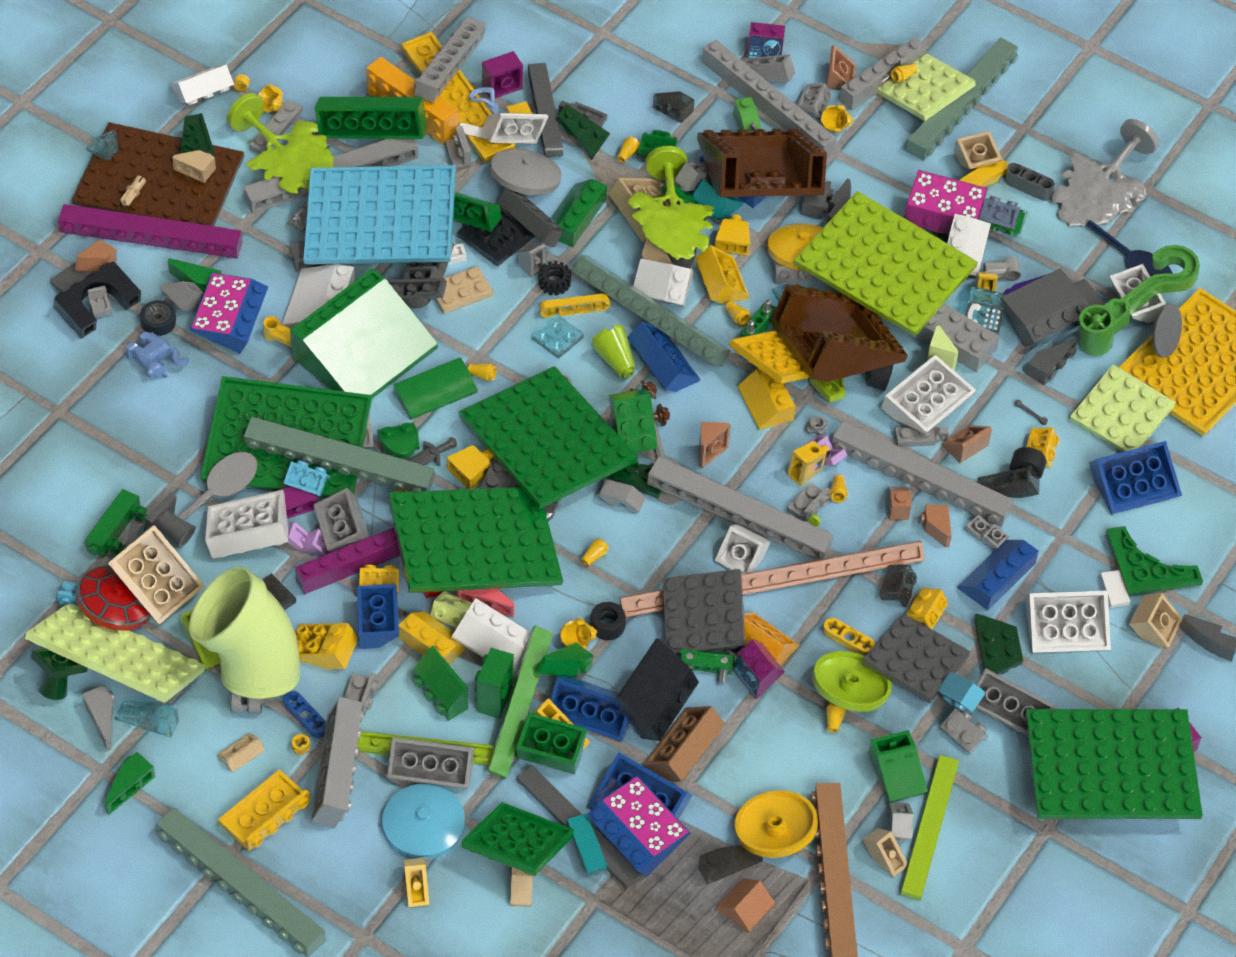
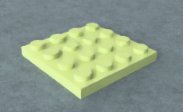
[877,54,976,121]
[1070,364,1176,452]

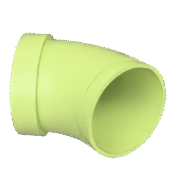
[189,567,300,699]

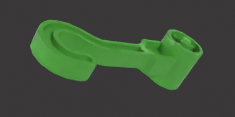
[1078,245,1200,356]

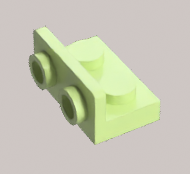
[430,591,472,628]

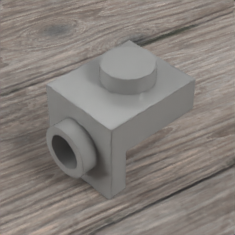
[87,286,113,318]

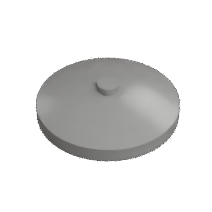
[490,149,562,195]

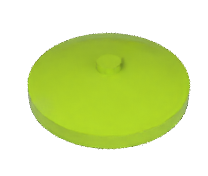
[812,651,892,712]

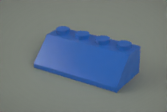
[627,322,701,392]
[957,540,1039,610]
[551,675,631,742]

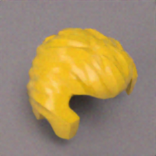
[258,84,284,113]
[821,104,854,133]
[560,618,597,649]

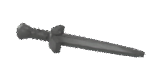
[408,437,457,466]

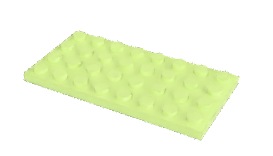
[25,603,206,703]

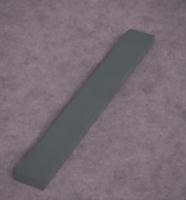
[517,765,642,889]

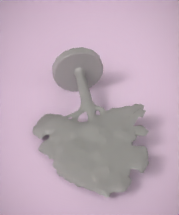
[1052,119,1159,227]

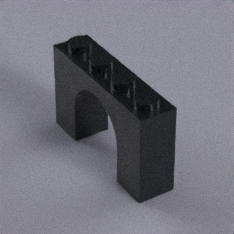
[54,261,141,339]

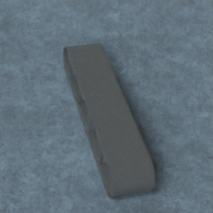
[498,188,563,247]

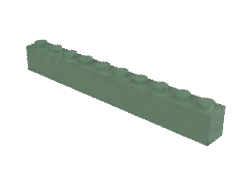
[906,37,1018,161]
[571,255,731,366]
[244,417,435,491]
[156,808,326,957]

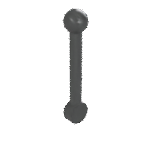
[1015,400,1048,425]

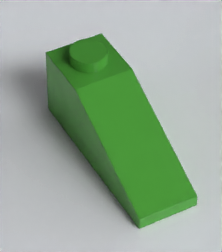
[733,97,762,131]

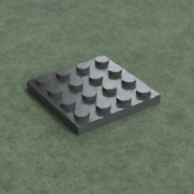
[663,569,746,655]
[862,613,970,704]

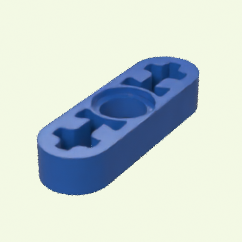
[284,691,326,738]

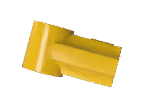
[263,316,291,347]

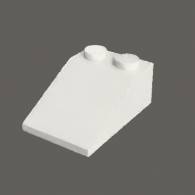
[633,259,694,307]

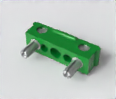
[740,299,776,338]
[679,649,735,684]

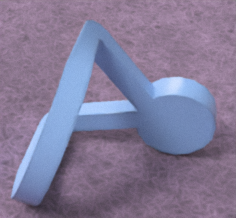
[469,87,499,114]

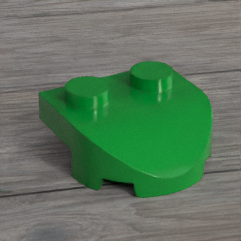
[638,130,677,158]
[377,422,420,459]

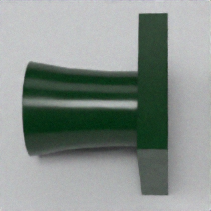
[31,648,88,700]

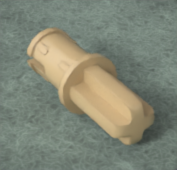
[120,175,146,206]

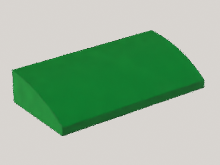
[394,357,478,420]

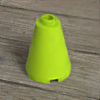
[591,325,636,378]

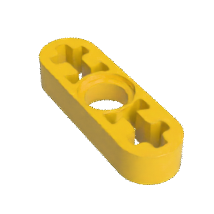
[823,618,875,656]

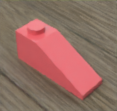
[458,588,515,617]

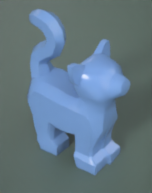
[125,331,190,378]

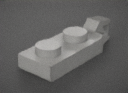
[895,426,949,447]

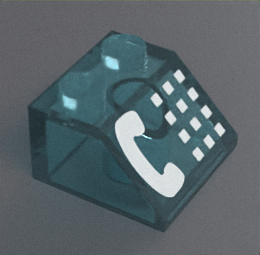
[965,287,1007,335]

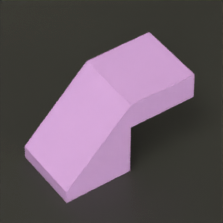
[803,436,847,465]
[288,522,327,556]

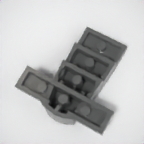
[387,243,454,308]

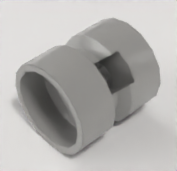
[231,693,263,714]

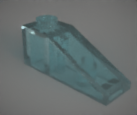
[114,701,179,738]

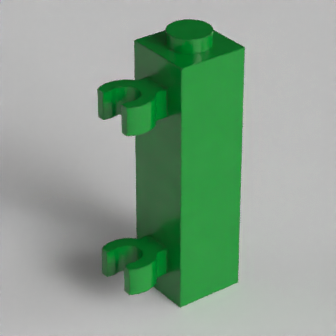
[85,489,148,558]

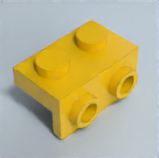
[906,588,948,630]

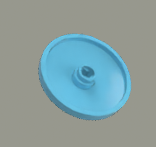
[382,784,465,860]

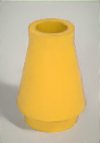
[891,63,917,83]
[617,136,640,163]
[725,301,751,326]
[468,363,497,382]
[829,475,848,503]
[581,538,609,567]
[826,702,846,733]

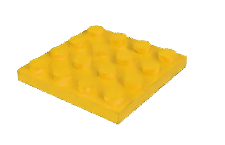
[729,330,810,384]

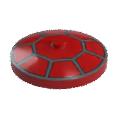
[76,565,151,631]

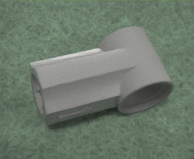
[983,257,1021,281]

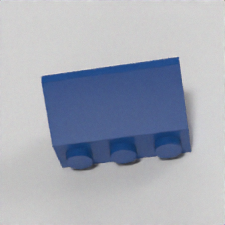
[357,584,399,649]

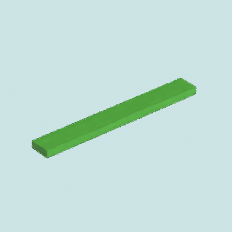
[487,625,553,779]

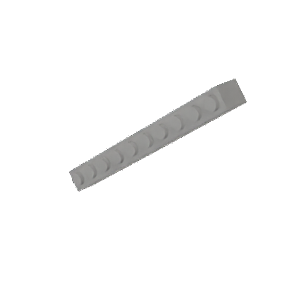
[702,40,837,158]
[244,139,418,213]
[832,421,1014,527]
[647,457,833,560]

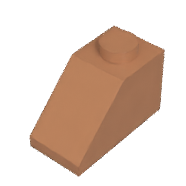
[75,239,117,272]
[888,486,911,520]
[920,505,951,547]

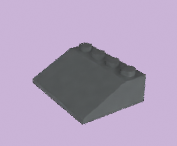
[1000,268,1089,347]

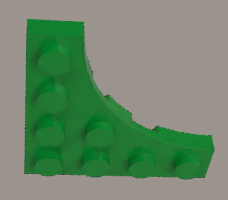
[1106,526,1203,596]

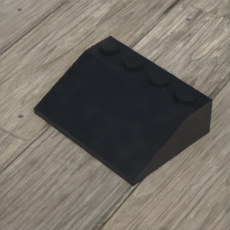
[616,639,699,741]

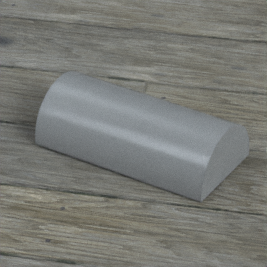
[975,668,1057,736]
[387,737,474,789]

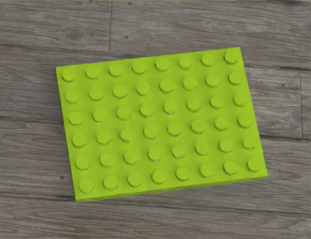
[794,191,978,337]

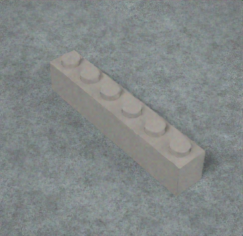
[839,37,927,111]

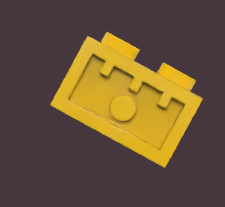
[1026,427,1059,468]
[359,565,400,593]

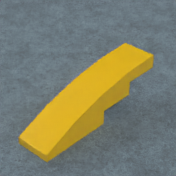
[960,160,1009,187]

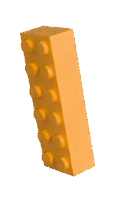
[366,57,458,145]

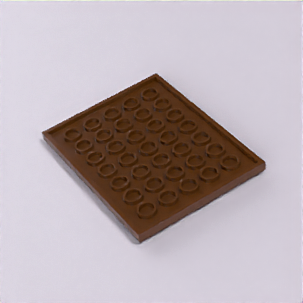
[72,122,245,226]

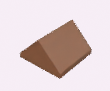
[827,45,856,90]
[699,422,731,468]
[941,425,992,463]
[716,879,775,933]

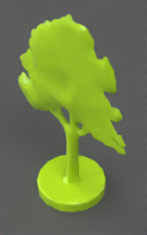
[227,93,334,194]
[628,146,714,260]

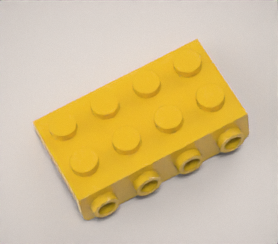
[218,769,310,851]

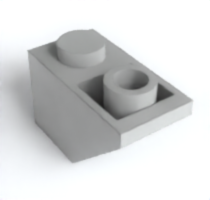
[160,281,204,312]

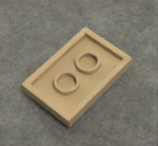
[434,266,494,314]

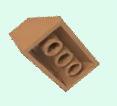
[643,706,725,782]

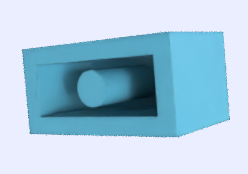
[938,671,986,712]

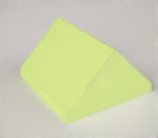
[927,325,959,371]

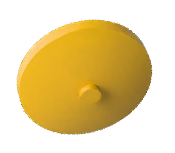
[767,223,823,270]
[735,790,818,858]

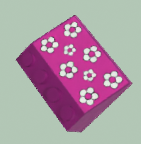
[903,170,988,235]

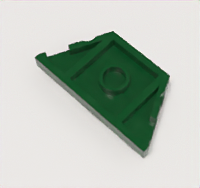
[974,614,1023,675]

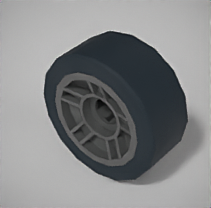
[140,300,176,336]

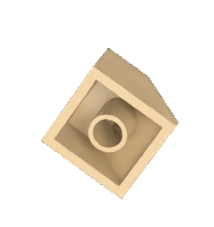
[954,131,1003,169]
[1129,593,1182,648]

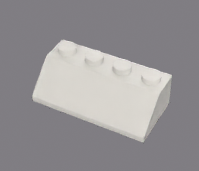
[451,599,531,678]

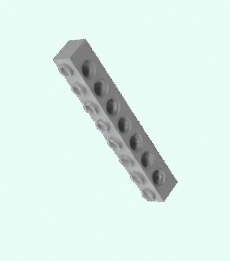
[414,17,487,103]

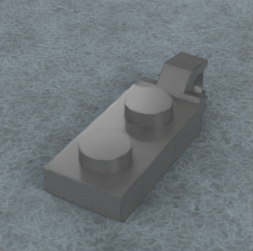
[558,101,608,127]

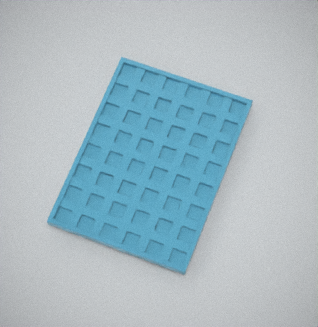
[303,165,456,264]

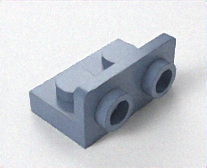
[979,196,1021,229]

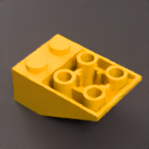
[295,623,359,670]

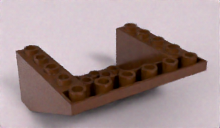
[697,128,827,197]
[770,284,908,382]

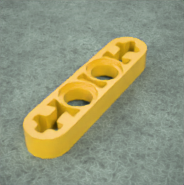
[539,294,611,318]

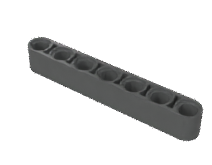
[528,63,563,157]

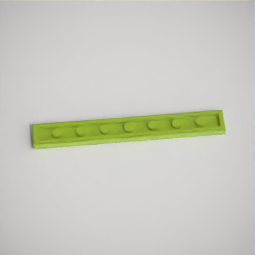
[356,731,495,766]
[901,755,959,900]

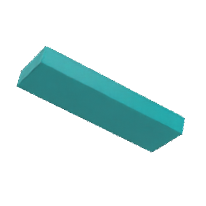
[567,813,607,874]

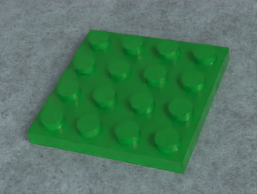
[461,802,575,876]

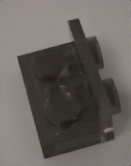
[879,565,917,607]
[262,573,296,610]

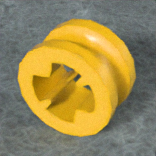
[233,74,250,92]
[292,734,310,755]

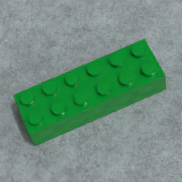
[314,97,428,139]

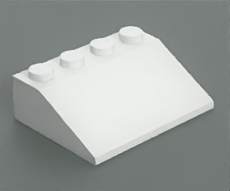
[282,264,355,328]
[881,355,976,434]
[205,490,288,559]
[1025,591,1111,653]

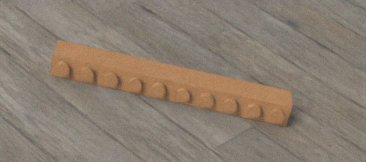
[811,783,858,957]

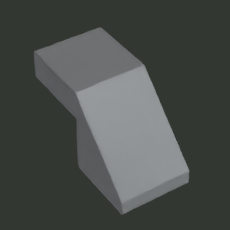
[598,480,646,514]

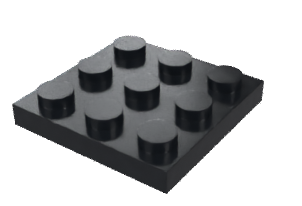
[458,203,535,266]

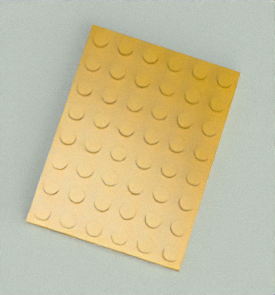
[1119,288,1236,437]

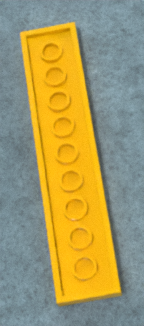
[401,32,516,163]

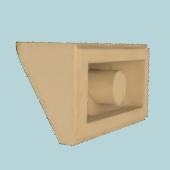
[217,733,264,772]

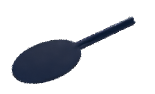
[1086,220,1173,277]

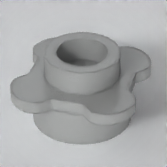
[807,416,827,435]

